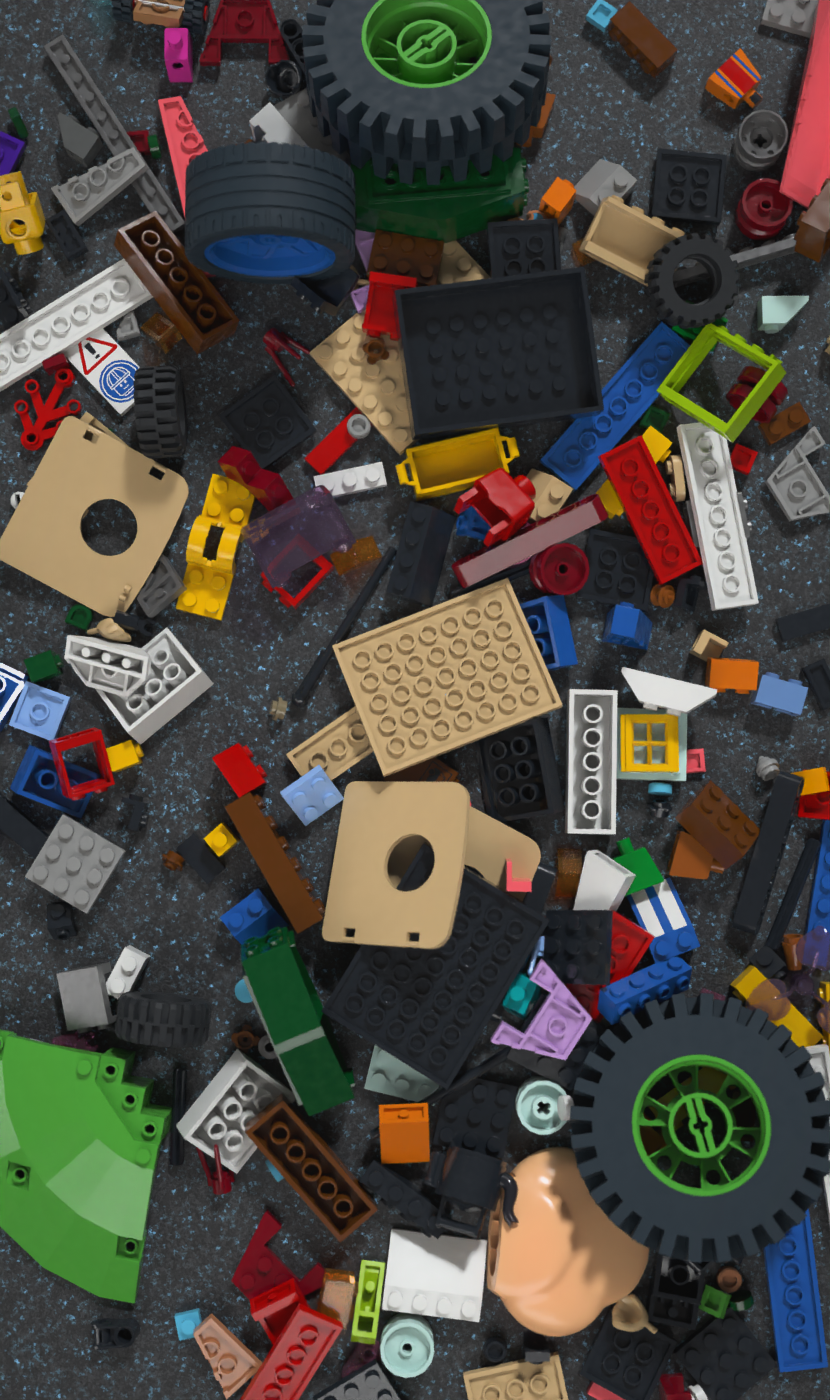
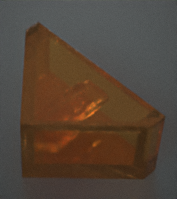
[141,312,182,354]
[330,536,382,577]
[555,848,582,897]

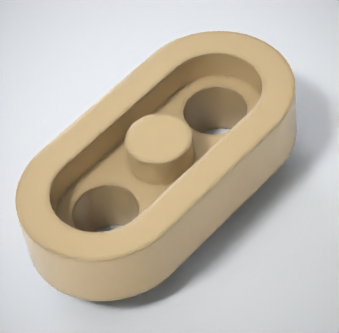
[665,455,686,502]

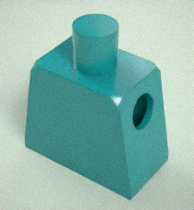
[502,969,543,1020]

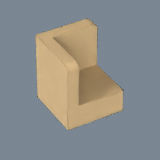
[689,630,729,662]

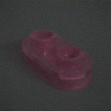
[342,1340,381,1378]

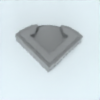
[117,311,141,342]

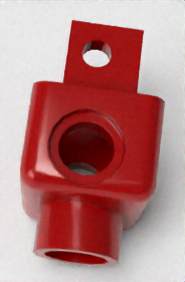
[454,468,536,547]

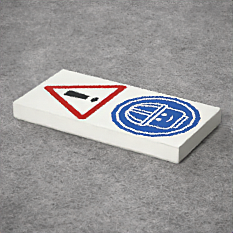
[62,328,140,416]

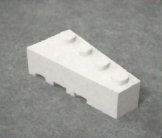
[249,102,308,147]

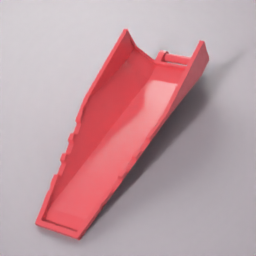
[779,0,830,209]

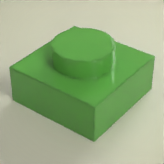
[698,1285,731,1319]

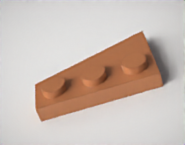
[193,1313,262,1399]

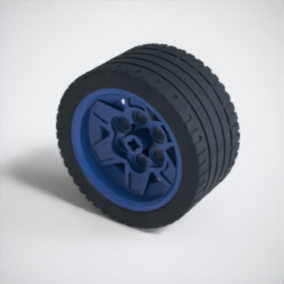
[185,142,355,285]

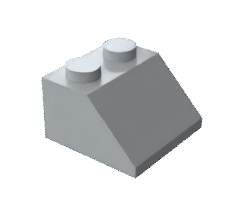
[574,159,637,216]

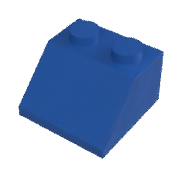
[220,887,289,945]

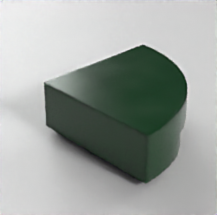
[8,107,29,139]

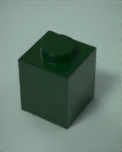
[24,650,64,684]

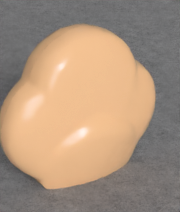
[487,1146,650,1337]

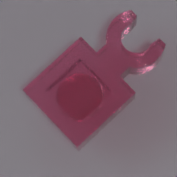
[52,1032,98,1052]

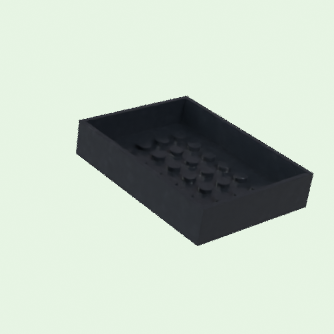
[392,267,604,440]
[321,842,550,1089]

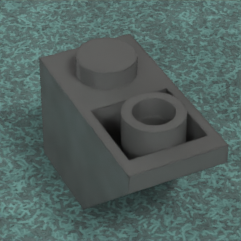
[58,112,103,168]

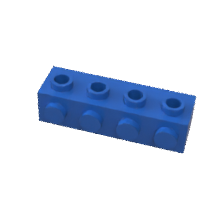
[597,955,692,1025]

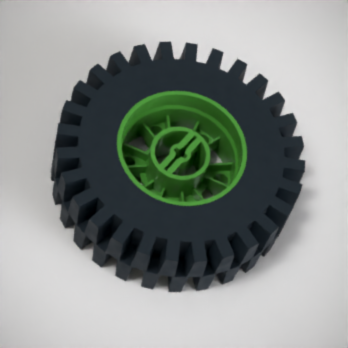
[302,0,551,185]
[570,993,830,1262]

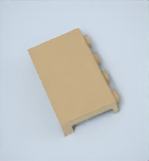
[579,195,685,287]

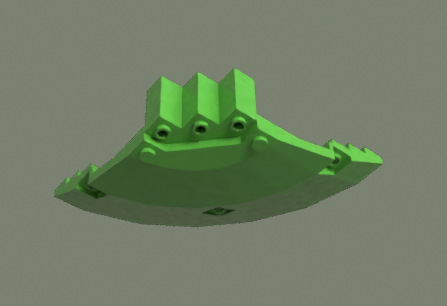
[0,1029,172,1304]

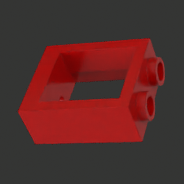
[260,534,334,609]
[49,727,115,800]

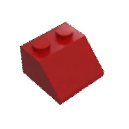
[212,743,268,798]

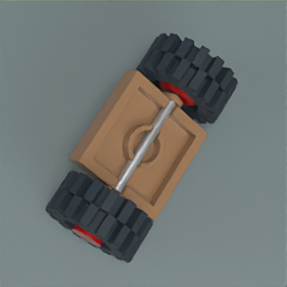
[112,0,210,35]

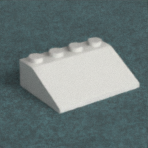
[95,627,214,745]
[176,1048,296,1174]
[382,1228,487,1322]

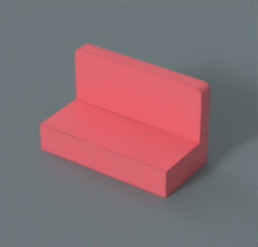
[506,859,532,892]

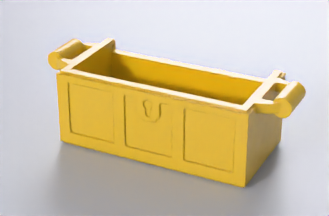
[395,427,520,501]

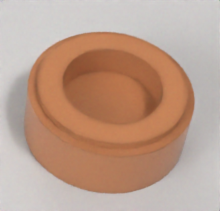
[716,1266,742,1293]

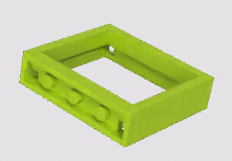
[656,323,786,443]

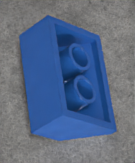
[519,595,578,671]

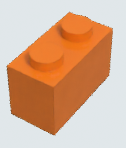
[539,177,577,226]
[705,657,759,694]

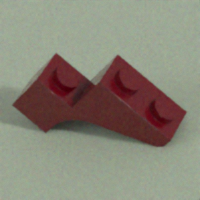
[217,446,299,524]

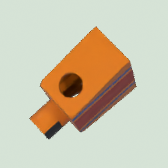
[705,49,763,109]

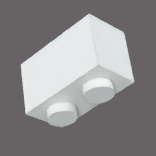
[106,945,151,999]

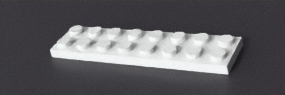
[0,259,153,392]
[676,420,759,611]

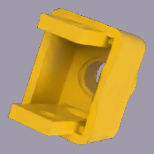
[0,171,45,255]

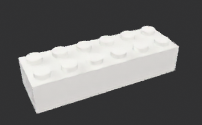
[565,689,618,834]

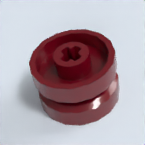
[735,178,793,241]
[726,366,788,423]
[529,543,590,595]

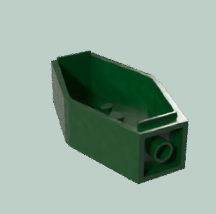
[351,147,529,243]
[241,926,355,1116]

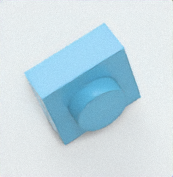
[585,0,618,32]
[174,1308,202,1341]

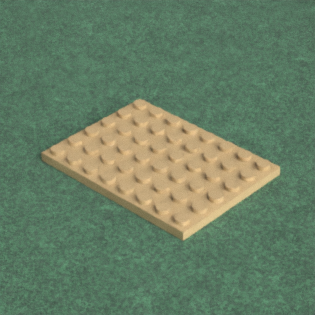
[309,240,490,455]
[332,578,563,777]

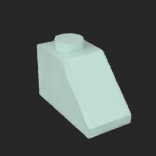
[757,296,809,334]

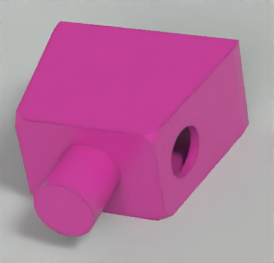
[164,28,193,82]

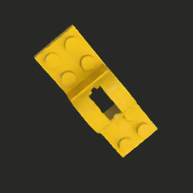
[176,474,256,621]

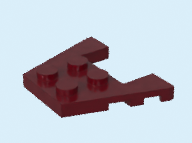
[199,0,290,66]
[231,1210,333,1300]

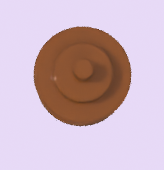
[650,583,675,608]

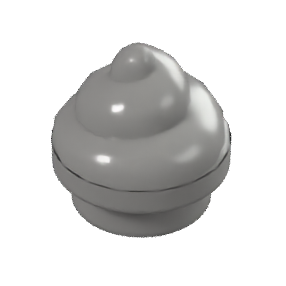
[756,756,780,781]

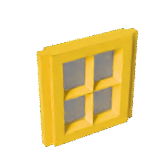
[620,714,679,773]

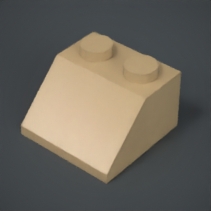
[526,468,573,524]

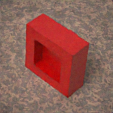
[730,443,758,475]

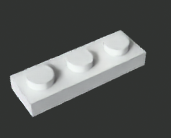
[313,462,387,501]

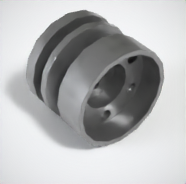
[733,109,788,172]

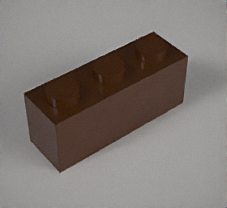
[607,1,678,79]

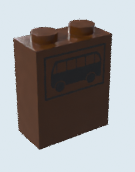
[384,757,459,783]

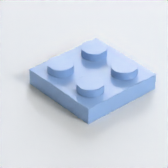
[9,681,72,740]
[280,765,344,826]

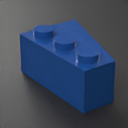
[602,602,653,650]

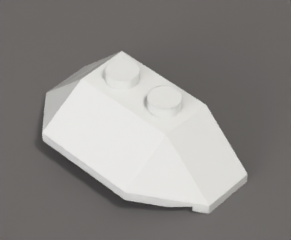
[64,635,151,697]
[621,667,717,717]

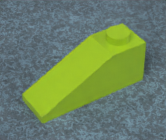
[351,1260,385,1345]

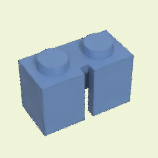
[750,672,808,717]

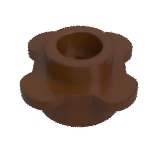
[363,338,389,365]
[161,850,185,872]
[231,1025,260,1054]

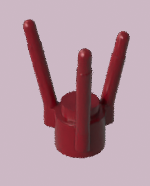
[262,328,310,387]
[195,1144,235,1195]

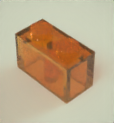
[316,1268,359,1329]

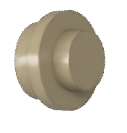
[269,697,287,721]

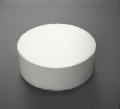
[557,1095,574,1121]

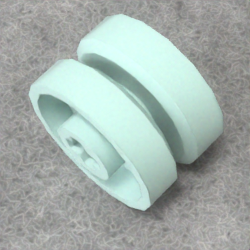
[515,1076,567,1135]
[380,1313,434,1378]

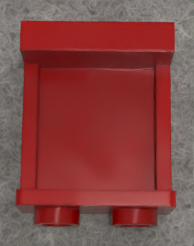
[362,271,418,341]
[250,1278,310,1345]

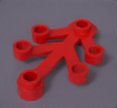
[14,368,82,451]

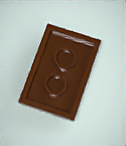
[367,229,444,287]

